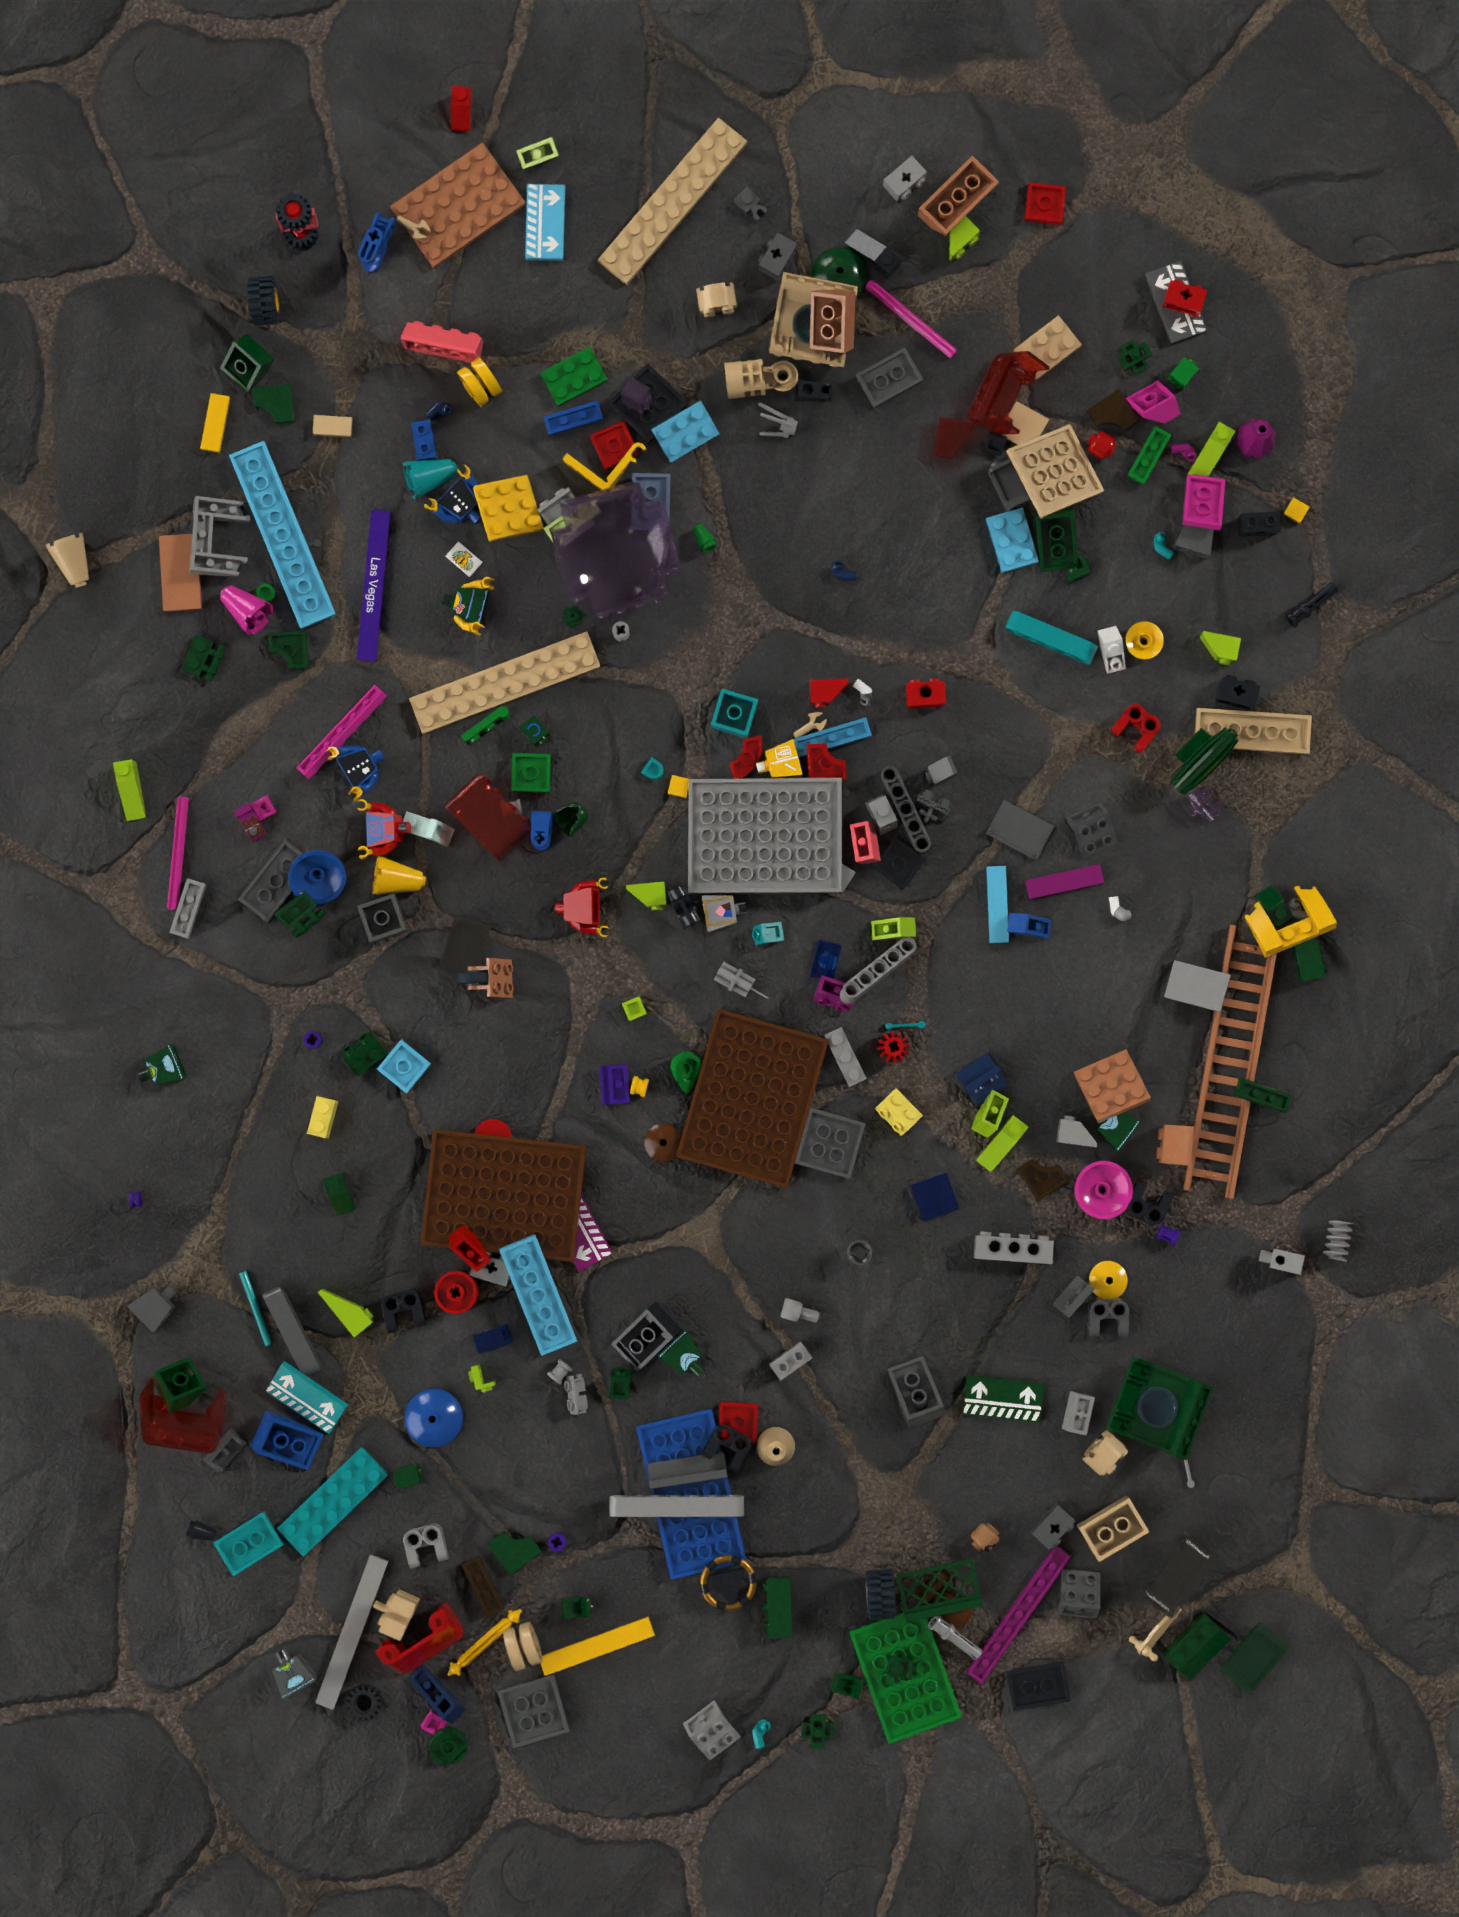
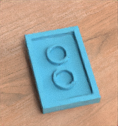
[651,401,719,463]
[986,508,1039,573]

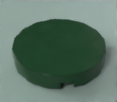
[429,1726,468,1765]

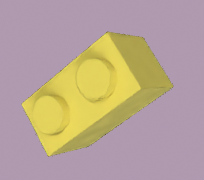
[307,1096,338,1138]

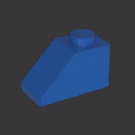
[1007,913,1052,939]

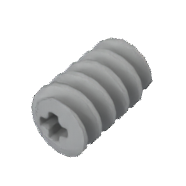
[1323,1220,1353,1262]

